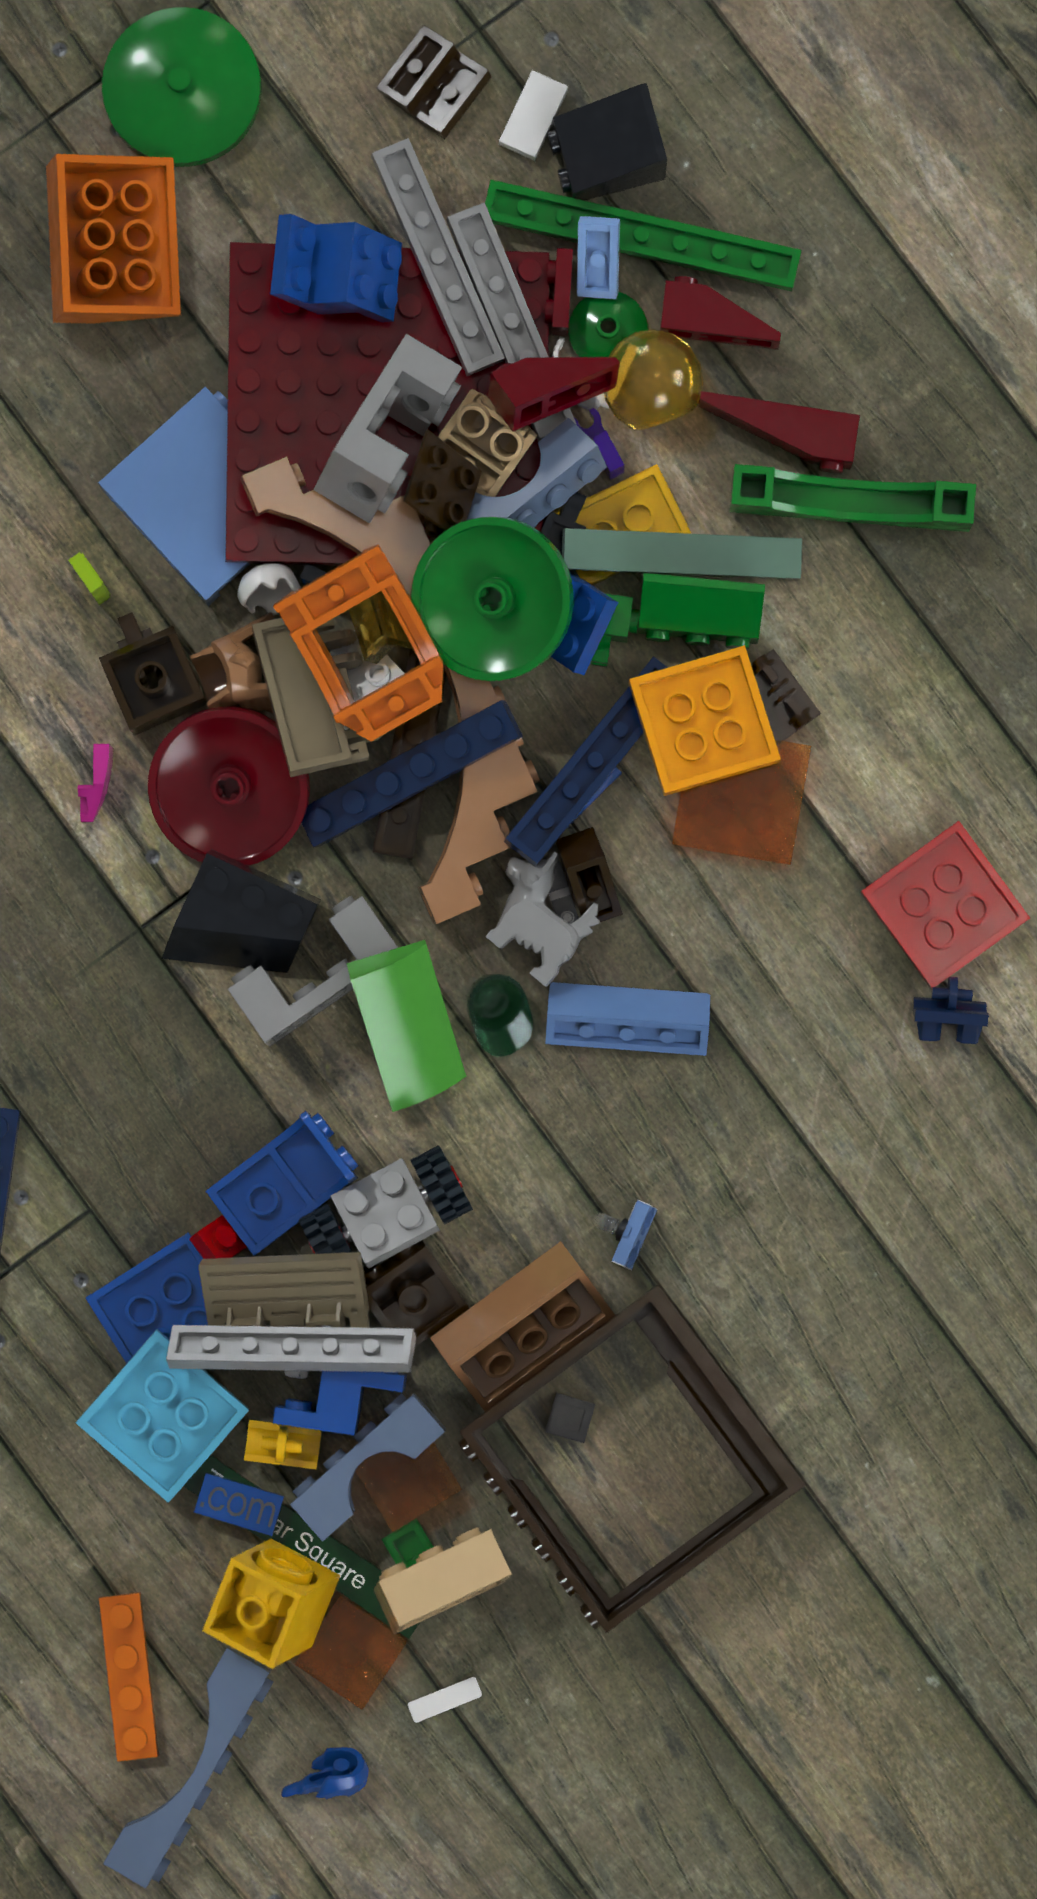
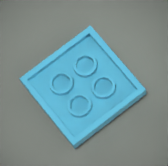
[76,1329,249,1503]

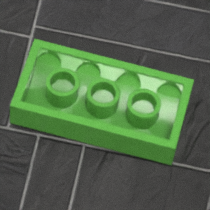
[346,940,466,1112]

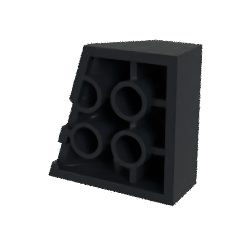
[161,849,321,973]

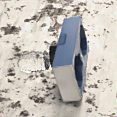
[593,1200,657,1270]

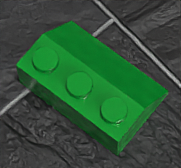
[638,573,765,649]

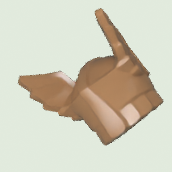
[189,612,275,713]

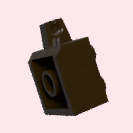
[99,612,207,736]

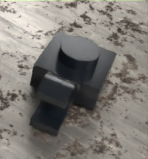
[539,492,587,556]

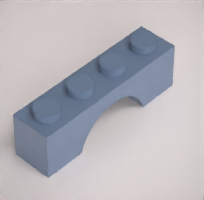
[467,418,607,528]
[290,1393,447,1542]

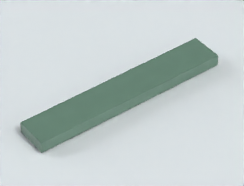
[562,528,802,579]

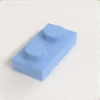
[577,216,620,299]

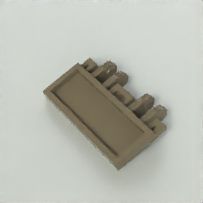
[252,618,383,777]
[198,1252,370,1328]

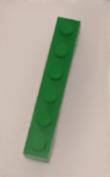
[730,464,976,532]

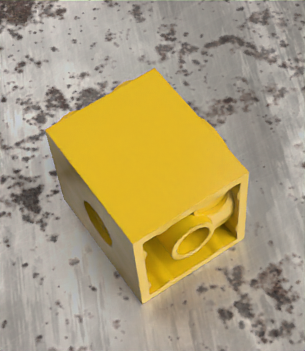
[202,1538,341,1669]

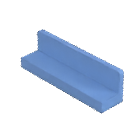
[545,982,710,1056]

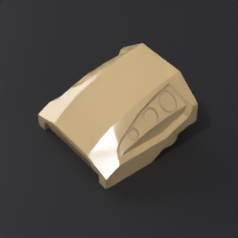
[438,389,538,497]

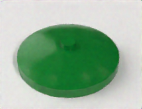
[102,7,261,167]
[411,516,574,681]

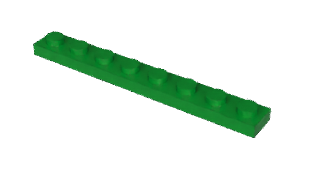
[485,180,802,292]

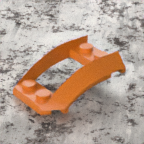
[273,544,443,742]

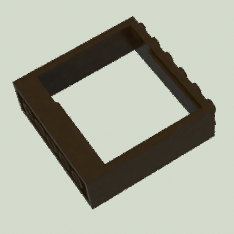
[458,1285,806,1633]

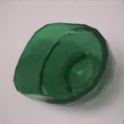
[466,973,534,1057]

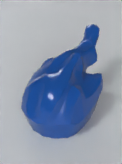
[281,1747,369,1799]

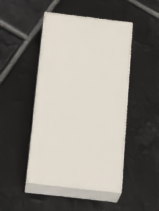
[499,70,568,161]

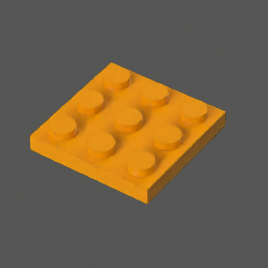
[628,645,781,796]

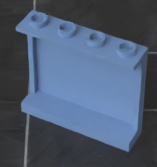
[98,386,250,606]

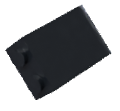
[547,83,667,201]

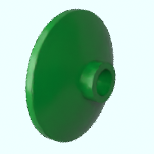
[568,292,648,362]

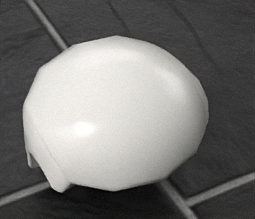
[237,563,301,615]

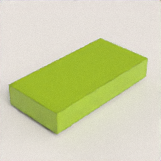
[68,552,111,605]

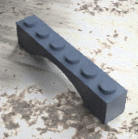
[103,1646,273,1889]

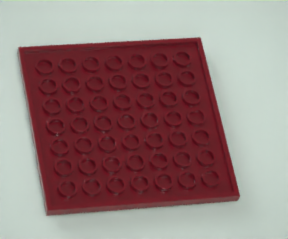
[225,242,549,566]

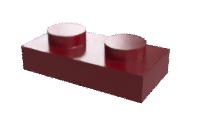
[545,248,573,337]

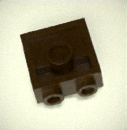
[363,1240,470,1347]

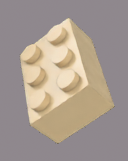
[374,1527,512,1634]

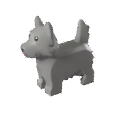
[485,852,600,987]

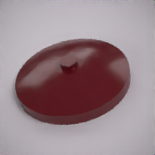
[148,707,310,866]

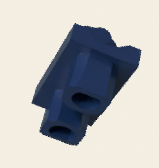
[913,977,989,1044]

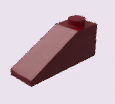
[660,276,781,349]
[488,357,620,432]

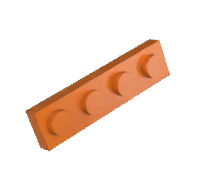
[99,1592,159,1762]

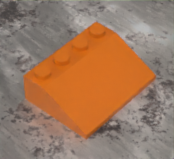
[46,154,181,324]

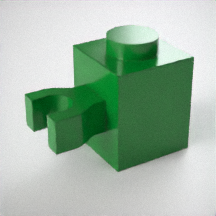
[591,594,640,667]

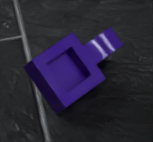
[574,408,625,480]

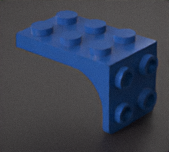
[205,1111,359,1256]

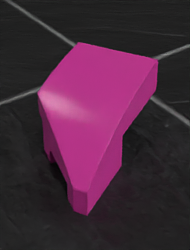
[77,744,113,822]

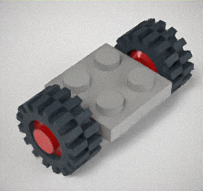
[299,1145,473,1269]

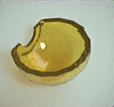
[604,329,704,430]

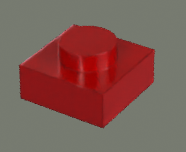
[189,1215,247,1259]

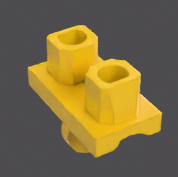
[244,1419,322,1470]

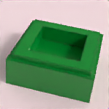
[381,1517,434,1568]

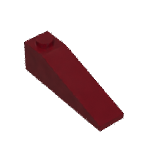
[699,391,860,474]

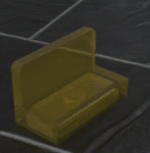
[349,591,414,664]

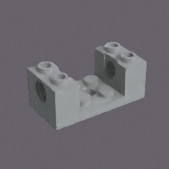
[314,334,462,524]
[228,896,398,1047]

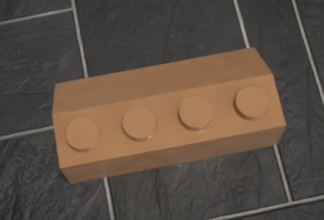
[430,1241,615,1411]

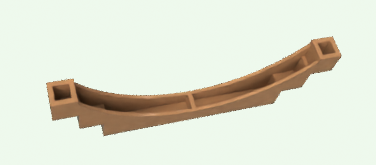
[240,457,540,924]

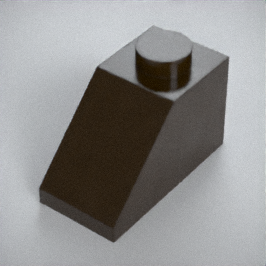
[556,827,623,922]

